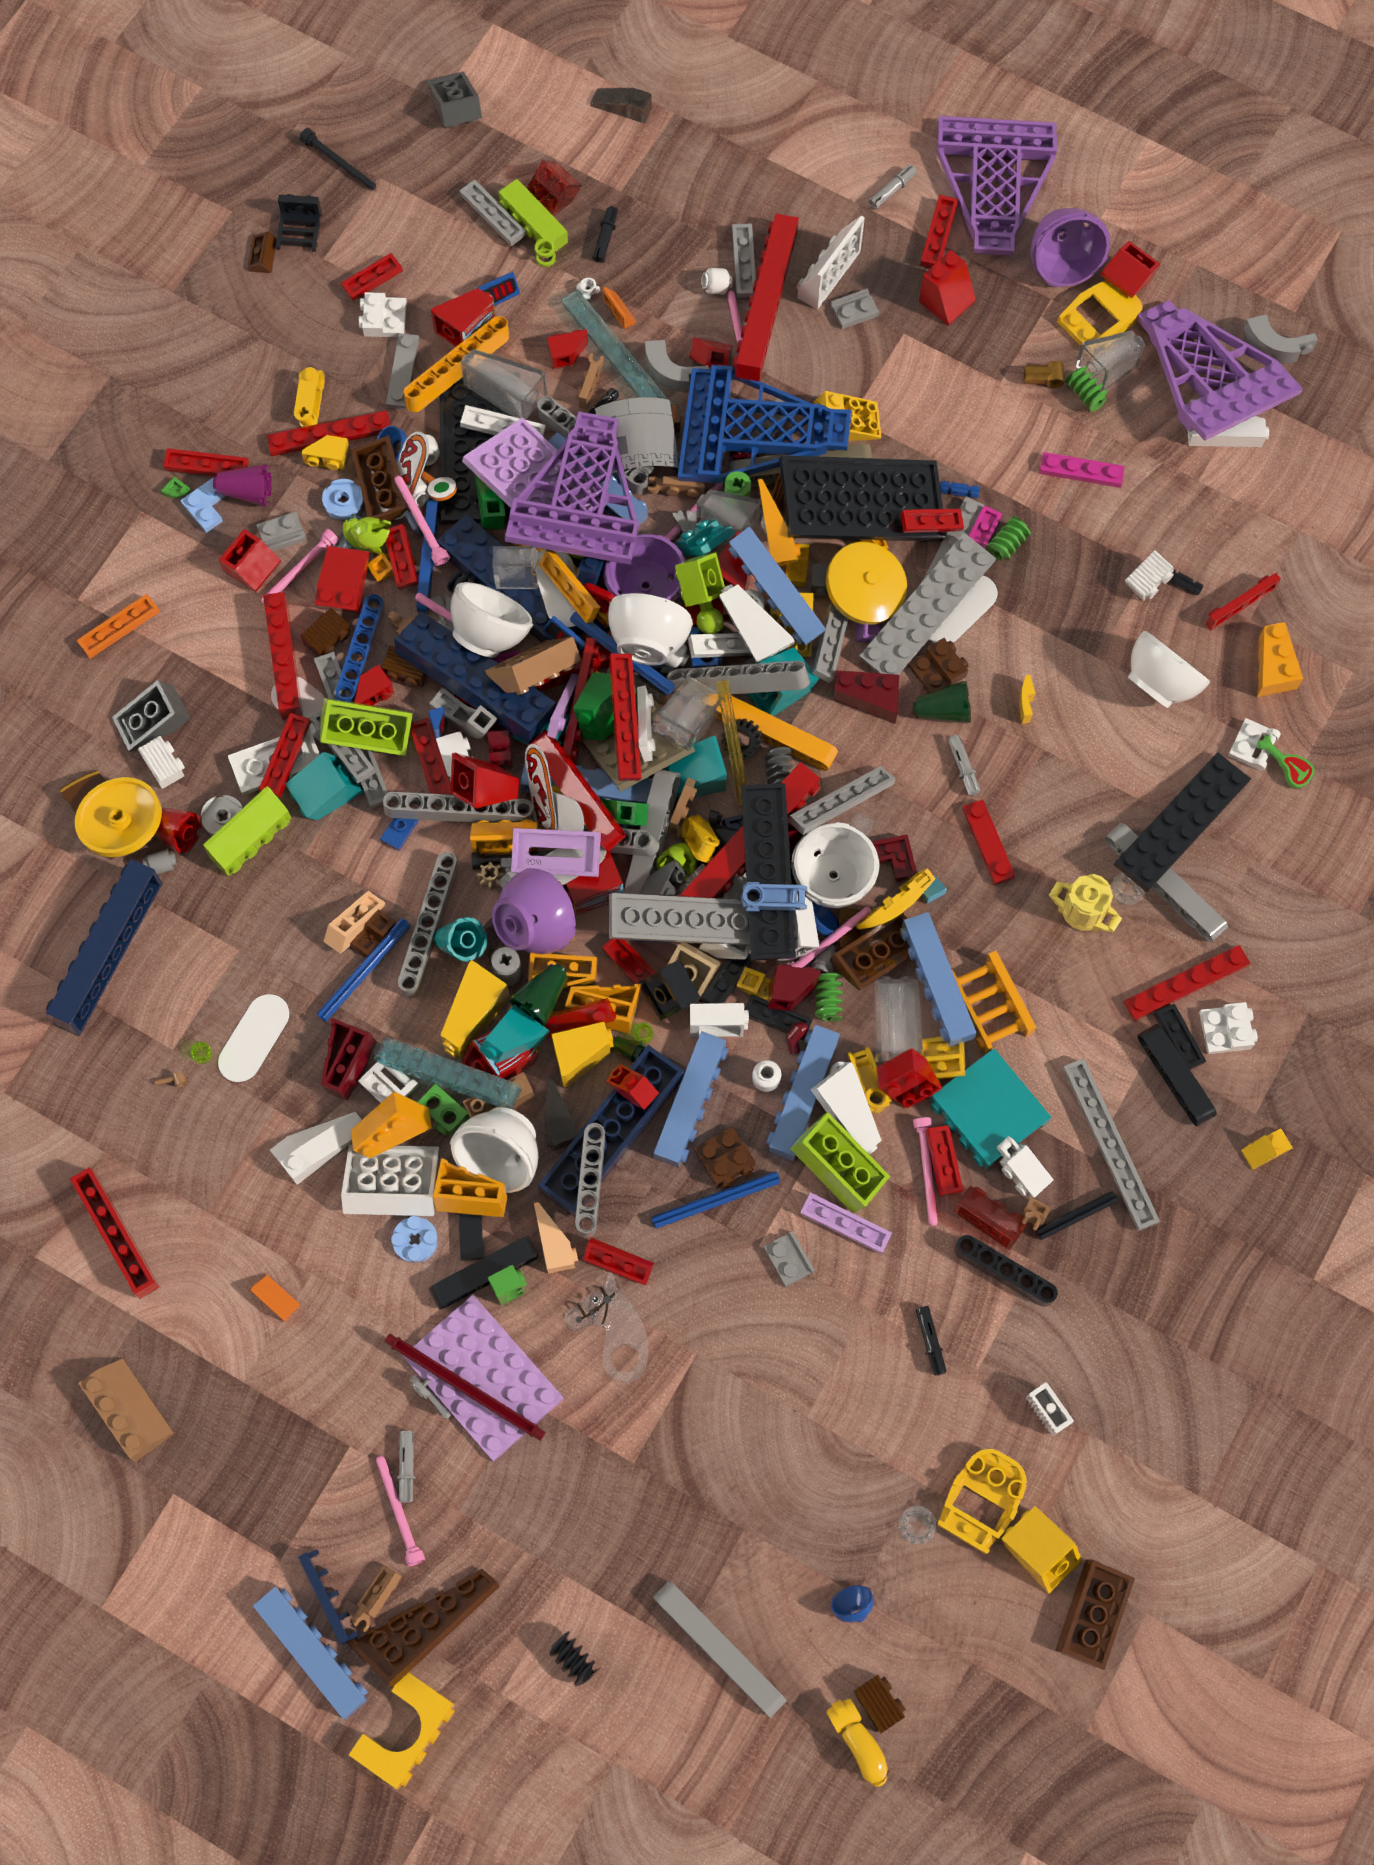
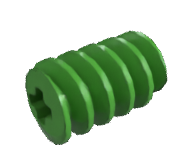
[1065,366,1108,412]
[724,471,751,513]
[986,516,1031,561]
[815,973,843,1022]

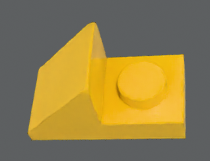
[1241,1129,1293,1170]

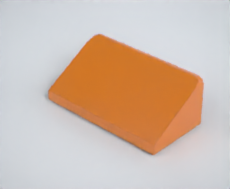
[603,287,636,329]
[250,1275,301,1322]

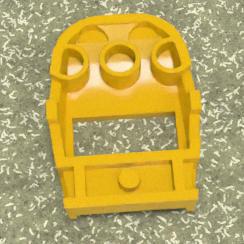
[1057,280,1142,355]
[856,868,936,929]
[937,1449,1027,1554]

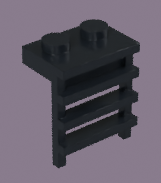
[276,194,322,252]

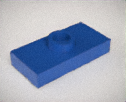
[380,818,419,851]

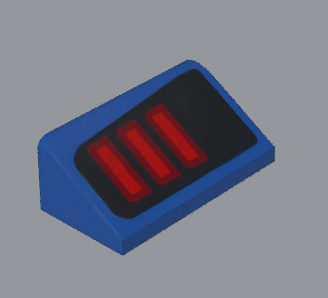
[477,272,520,306]
[543,616,585,652]
[428,707,448,742]

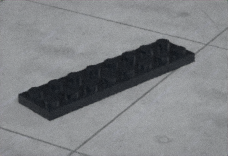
[1114,752,1251,893]
[741,783,796,961]

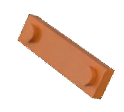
[77,594,160,659]

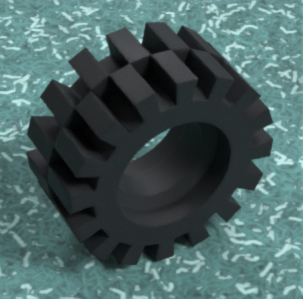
[721,719,763,760]

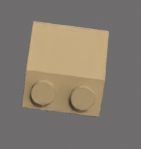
[667,942,721,1004]

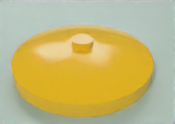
[826,542,907,625]
[75,777,162,857]

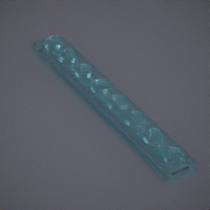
[562,290,672,408]

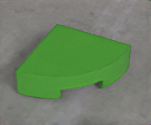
[160,476,191,498]

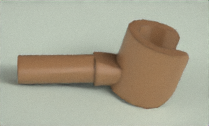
[155,1072,188,1088]

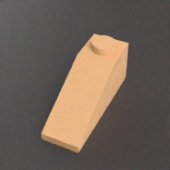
[323,891,385,954]
[534,1202,578,1274]

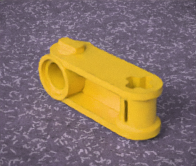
[294,367,325,427]
[681,814,720,863]
[847,1046,892,1114]

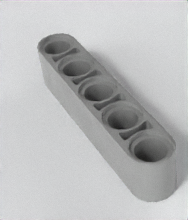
[583,825,659,856]
[575,1123,605,1238]

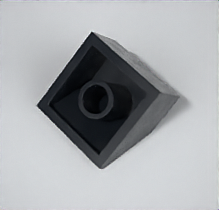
[638,960,701,1021]

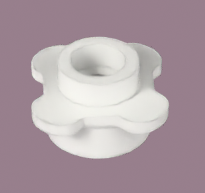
[576,278,600,299]

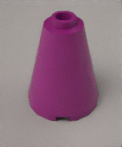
[213,464,272,507]

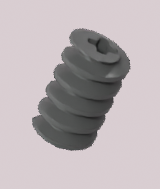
[765,747,793,784]

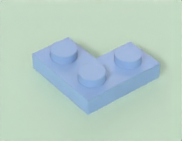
[180,478,226,533]

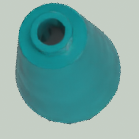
[433,917,488,962]

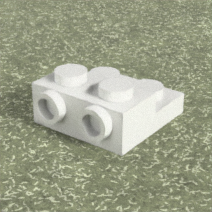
[359,292,407,337]
[1199,1002,1258,1054]

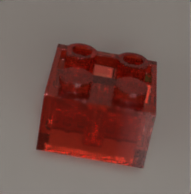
[526,160,582,217]

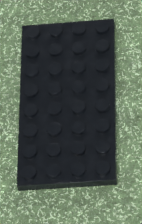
[440,371,522,524]
[779,455,947,541]

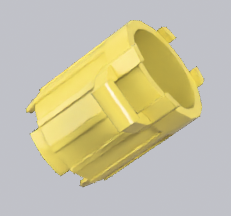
[1049,874,1122,933]

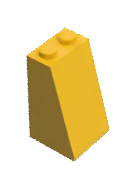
[441,960,510,1059]

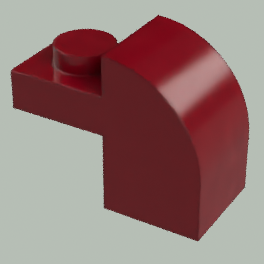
[487,727,512,765]

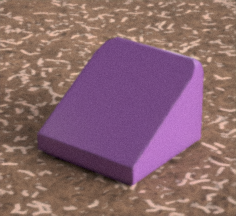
[855,623,882,643]

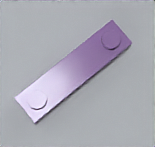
[547,673,579,738]
[800,1193,892,1254]

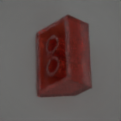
[953,1185,1027,1250]

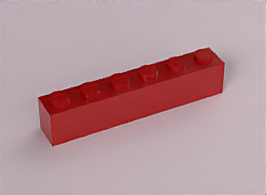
[263,592,304,720]
[70,1167,160,1299]

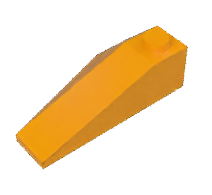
[758,479,801,567]

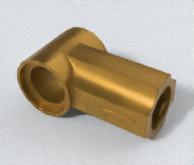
[1024,361,1065,388]

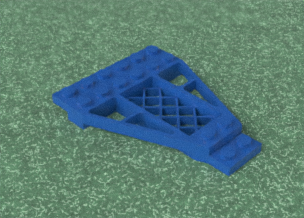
[678,365,852,483]

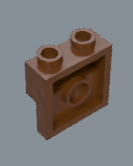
[908,638,969,693]
[694,1126,756,1188]

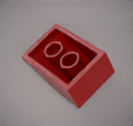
[314,546,370,614]

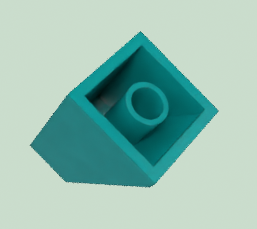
[746,647,819,716]
[663,736,727,803]
[286,752,364,820]

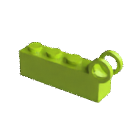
[499,179,568,267]

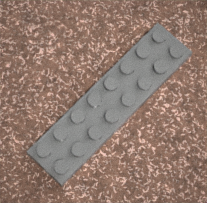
[859,533,996,675]
[609,893,750,946]

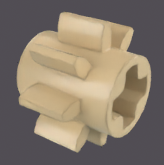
[477,862,504,891]

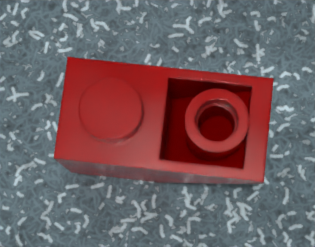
[547,329,588,369]
[689,337,733,368]
[354,665,394,706]
[606,1064,659,1110]

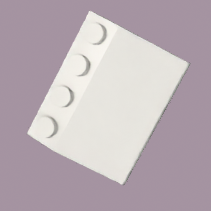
[797,216,865,310]
[341,1144,439,1216]

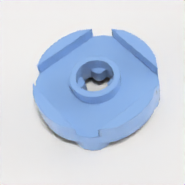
[322,479,364,520]
[391,1216,438,1263]

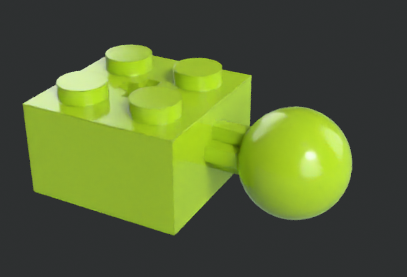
[675,552,725,634]

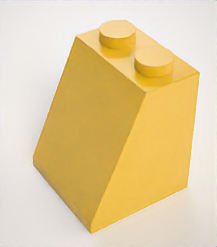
[552,1022,614,1088]
[1002,1506,1083,1594]

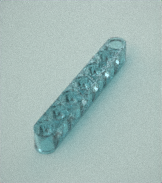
[374,1037,522,1109]

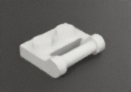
[1228,718,1281,771]
[358,1054,419,1103]

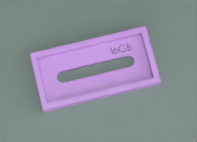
[511,828,601,877]

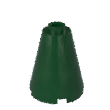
[912,681,971,724]
[509,964,568,1026]

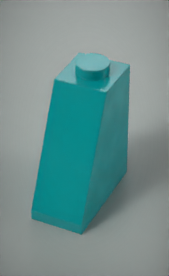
[479,1005,550,1063]

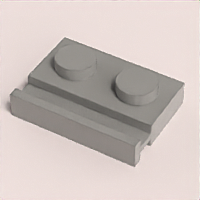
[830,289,879,329]
[257,512,307,552]
[763,1231,815,1288]

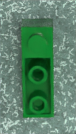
[475,474,505,530]
[600,799,649,826]

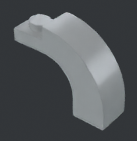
[1243,315,1318,363]
[645,340,709,392]
[429,687,497,739]

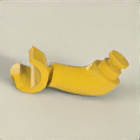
[826,1699,888,1787]

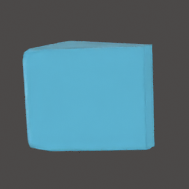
[922,875,947,904]

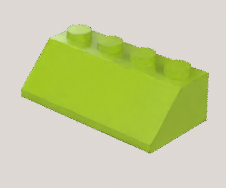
[320,698,412,756]
[203,786,291,877]
[790,1112,891,1213]

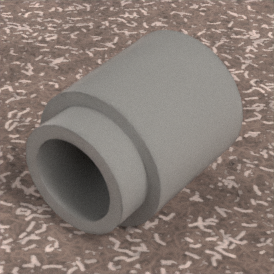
[143,849,177,875]

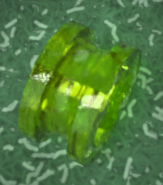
[634,1022,653,1044]
[190,1042,212,1064]

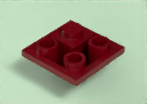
[768,964,821,1011]

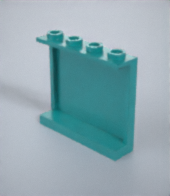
[930,1048,1052,1170]

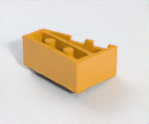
[1257,622,1303,697]
[528,953,598,991]
[565,984,641,1034]
[351,1091,432,1158]

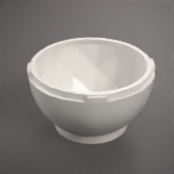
[450,582,533,658]
[608,593,693,665]
[1128,631,1210,708]
[791,822,879,908]
[450,1107,539,1193]

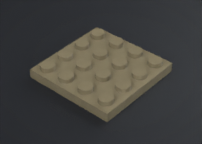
[581,699,695,792]

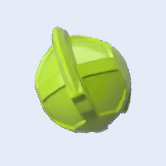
[343,517,391,554]
[656,843,698,882]

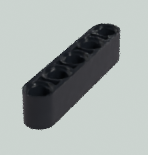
[1137,1024,1217,1127]
[954,1235,1058,1307]
[429,1236,539,1310]

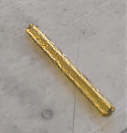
[716,680,747,808]

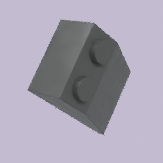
[426,71,482,127]
[112,680,190,752]

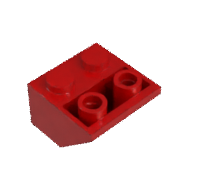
[1100,241,1161,298]
[219,529,281,592]
[877,1048,942,1109]

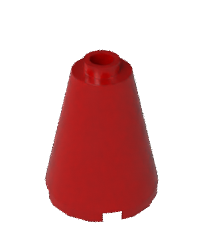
[154,807,202,853]

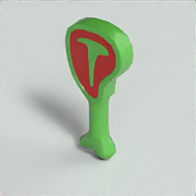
[1257,735,1314,789]

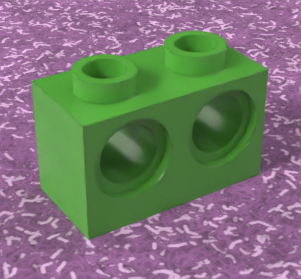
[417,1083,470,1138]
[488,1265,527,1306]

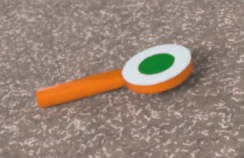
[420,470,457,501]

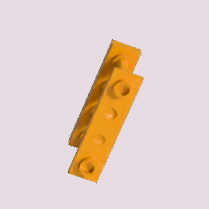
[952,951,1037,1054]

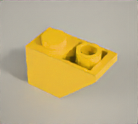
[302,435,350,470]

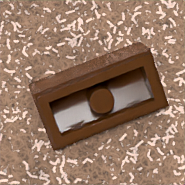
[247,231,277,273]
[838,907,861,950]

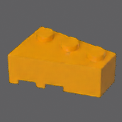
[433,1158,507,1217]

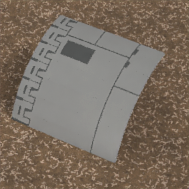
[595,397,679,473]

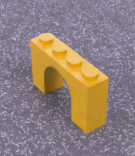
[349,1672,455,1789]

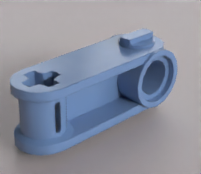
[741,882,807,912]

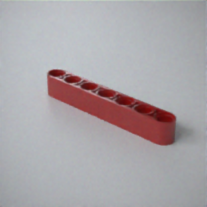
[529,730,626,851]

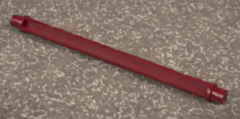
[384,1333,546,1441]

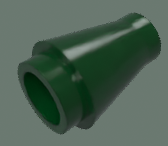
[612,1036,646,1063]

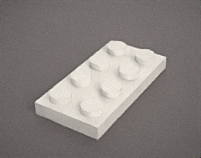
[228,728,320,796]

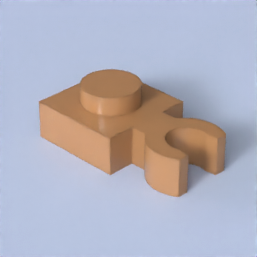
[1022,1197,1051,1230]

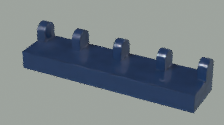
[298,1549,360,1645]

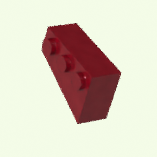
[833,670,899,724]
[321,1018,377,1101]

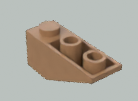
[462,1072,535,1118]

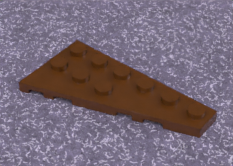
[347,1569,500,1688]

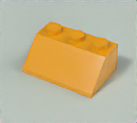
[470,819,538,855]

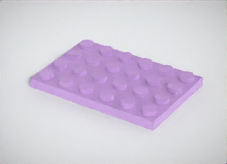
[462,417,606,510]
[403,1295,564,1462]

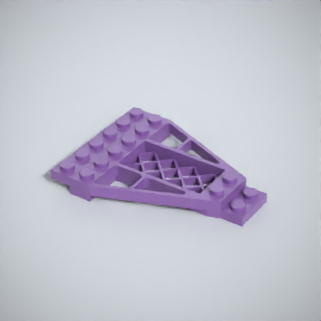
[937,116,1057,256]
[1137,300,1303,441]
[505,411,639,565]

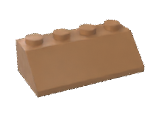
[485,636,582,695]
[78,1359,174,1462]

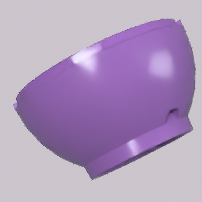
[1031,208,1110,287]
[603,534,686,603]
[492,868,576,954]

